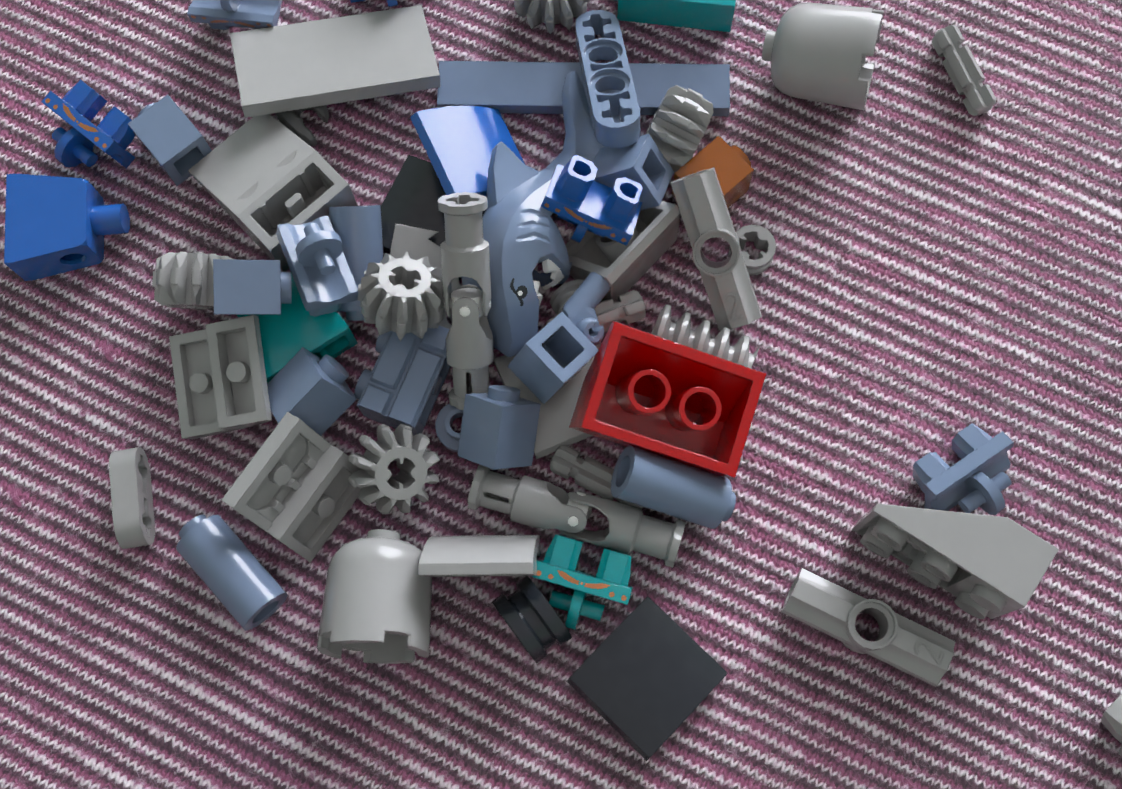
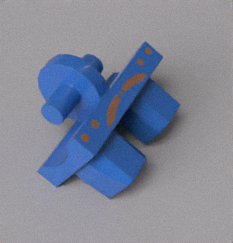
[41,80,136,169]
[541,155,643,246]

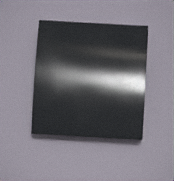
[381,155,486,281]
[566,596,728,761]

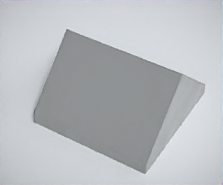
[565,201,681,302]

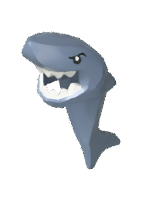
[461,70,620,357]

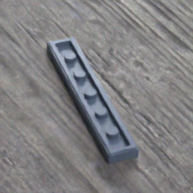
[437,61,730,116]

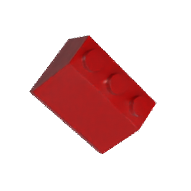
[569,321,766,478]

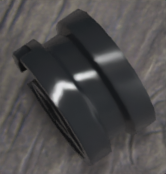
[492,576,572,664]

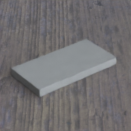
[230,5,441,118]

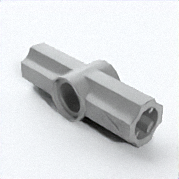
[671,167,762,331]
[781,568,956,686]

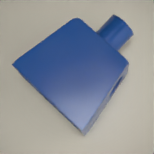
[4,173,130,281]

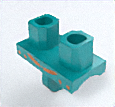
[532,534,633,630]

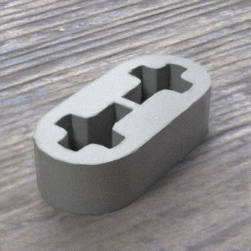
[109,447,155,549]

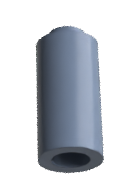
[329,205,384,321]
[611,445,736,529]
[176,514,288,631]

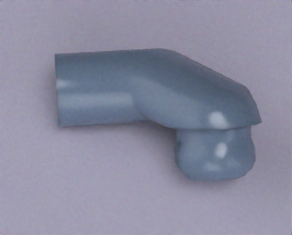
[562,272,611,346]

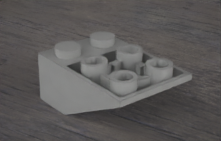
[188,114,358,272]
[852,503,1059,619]

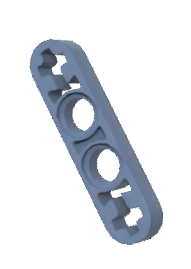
[575,10,641,148]

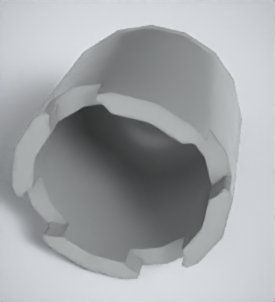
[762,2,884,110]
[317,529,432,664]

